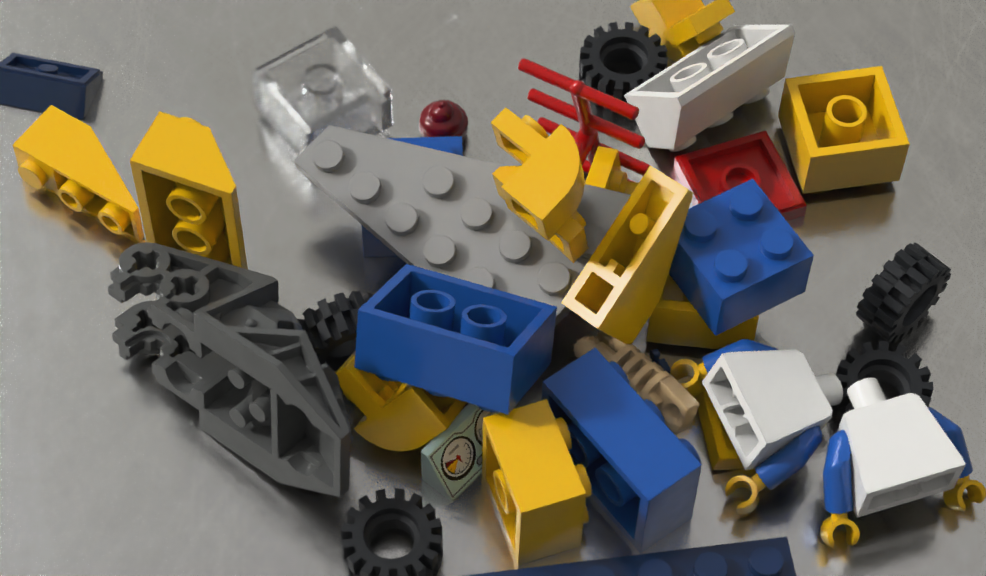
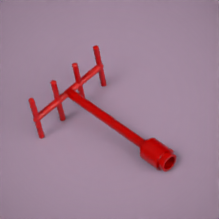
[518,58,650,182]

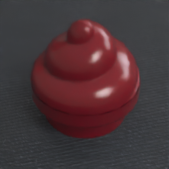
[419,100,468,139]

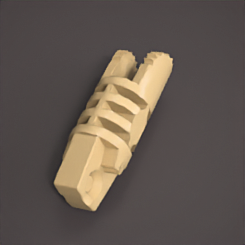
[573,331,700,434]

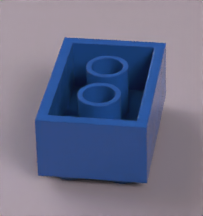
[354,264,557,415]
[541,348,702,553]

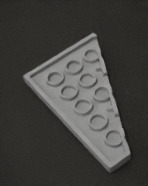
[293,125,631,327]

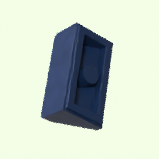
[0,52,103,119]

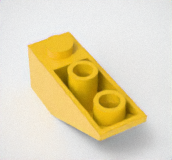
[13,105,144,242]

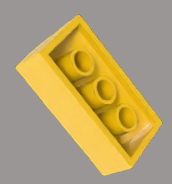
[130,111,248,269]

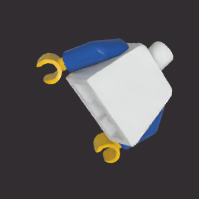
[670,339,843,514]
[820,377,986,548]

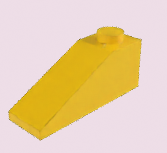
[561,165,694,345]

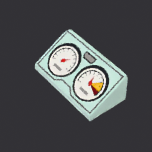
[421,403,501,500]

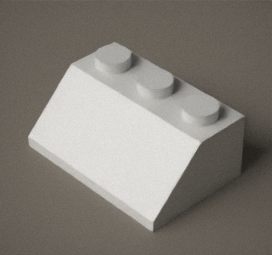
[624,25,795,152]

